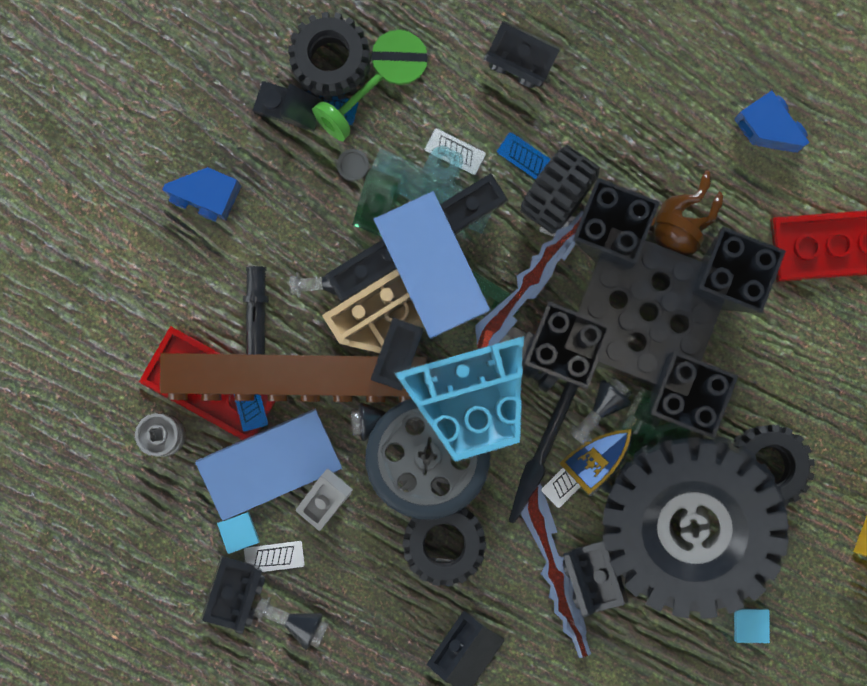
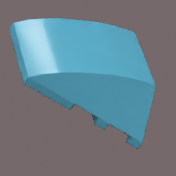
[395,336,524,461]

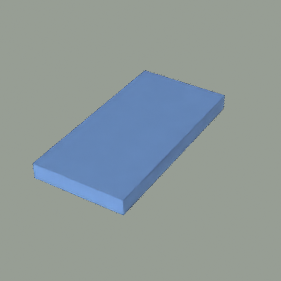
[374,191,490,339]
[195,408,342,521]

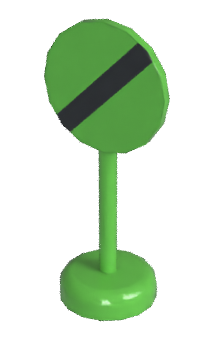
[312,30,428,141]

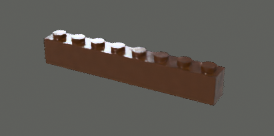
[160,353,426,403]

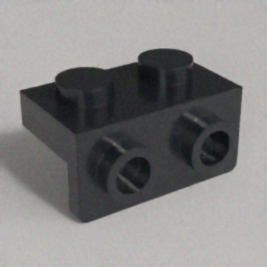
[484,21,561,88]
[563,540,629,617]
[201,555,265,634]

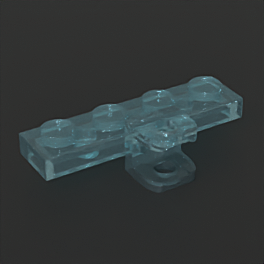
[367,145,493,234]

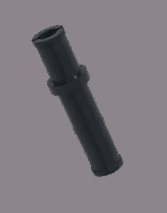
[243,266,269,355]

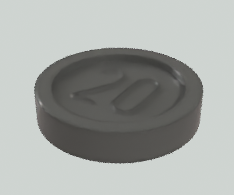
[337,149,369,182]

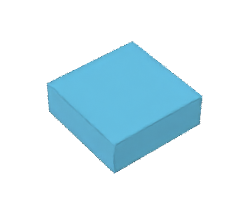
[217,512,260,554]
[734,608,770,643]

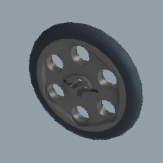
[365,399,490,519]

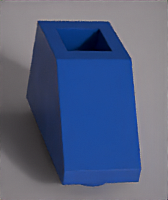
[734,90,810,153]
[162,167,241,222]

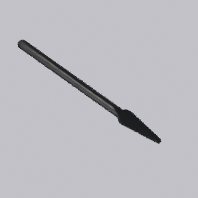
[509,382,579,523]

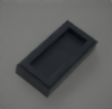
[370,318,424,391]

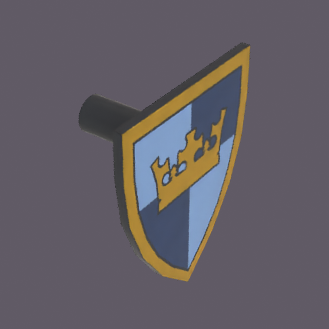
[559,429,633,497]

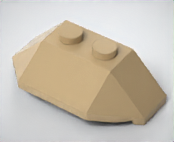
[322,269,425,354]

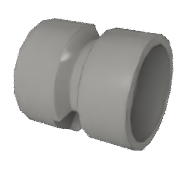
[135,413,186,457]

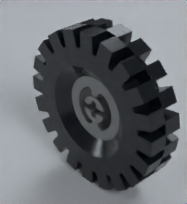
[602,432,789,619]

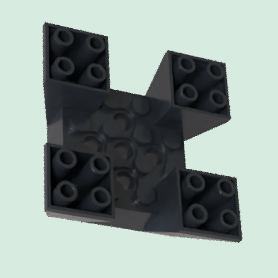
[524,177,786,439]

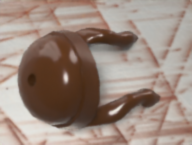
[649,170,723,256]

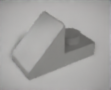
[295,469,353,531]

